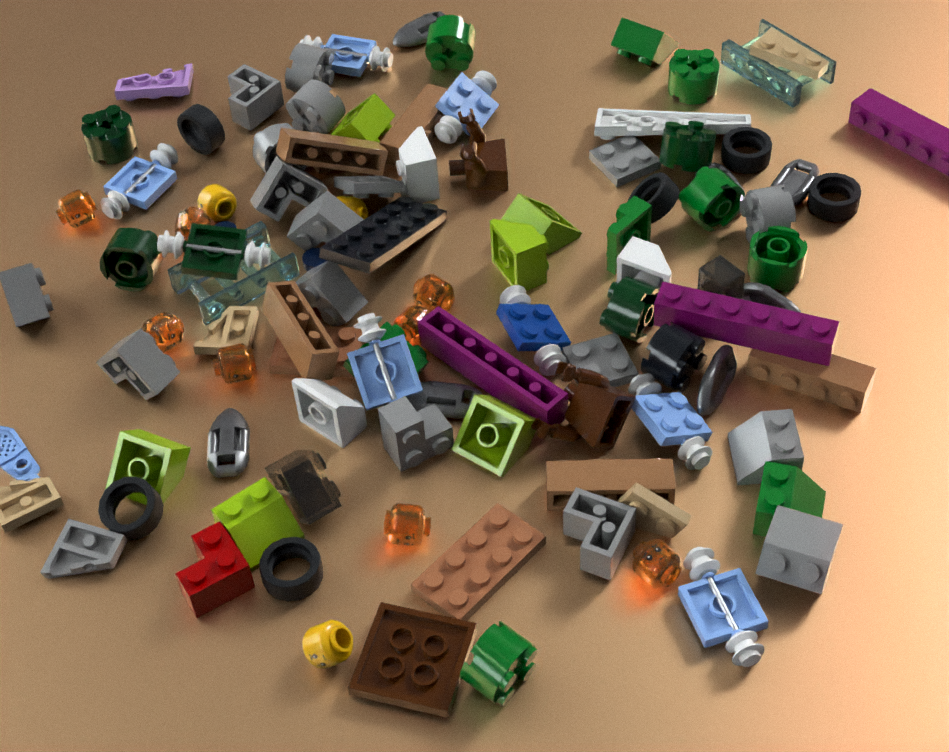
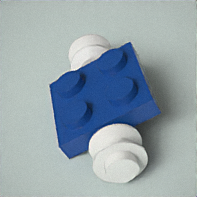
[496,285,571,376]

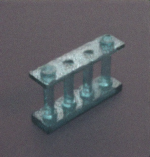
[720,19,837,108]
[167,221,300,325]

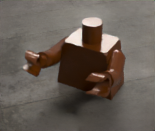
[449,108,508,191]
[531,362,636,448]

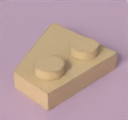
[193,306,259,356]
[0,477,64,533]
[617,482,691,538]

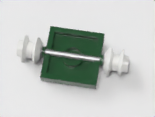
[157,223,271,281]

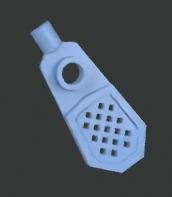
[0,426,40,481]

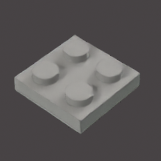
[589,136,661,187]
[334,175,404,198]
[562,333,639,387]

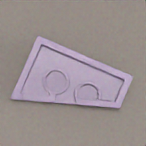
[115,63,194,101]

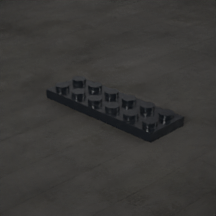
[319,196,447,274]

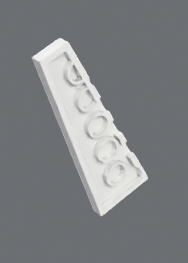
[594,108,751,140]

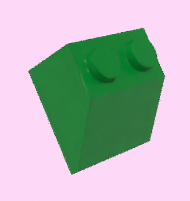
[611,18,679,66]
[753,461,826,537]

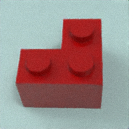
[175,521,255,618]

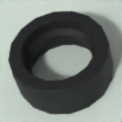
[177,104,225,155]
[721,127,772,174]
[628,172,680,224]
[807,173,862,222]
[98,476,164,540]
[259,537,323,602]

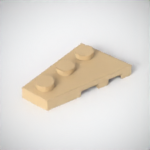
[749,27,829,80]

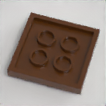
[348,602,478,718]

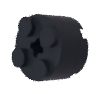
[641,322,707,393]

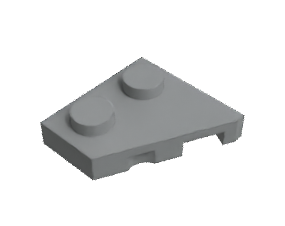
[40,519,128,579]

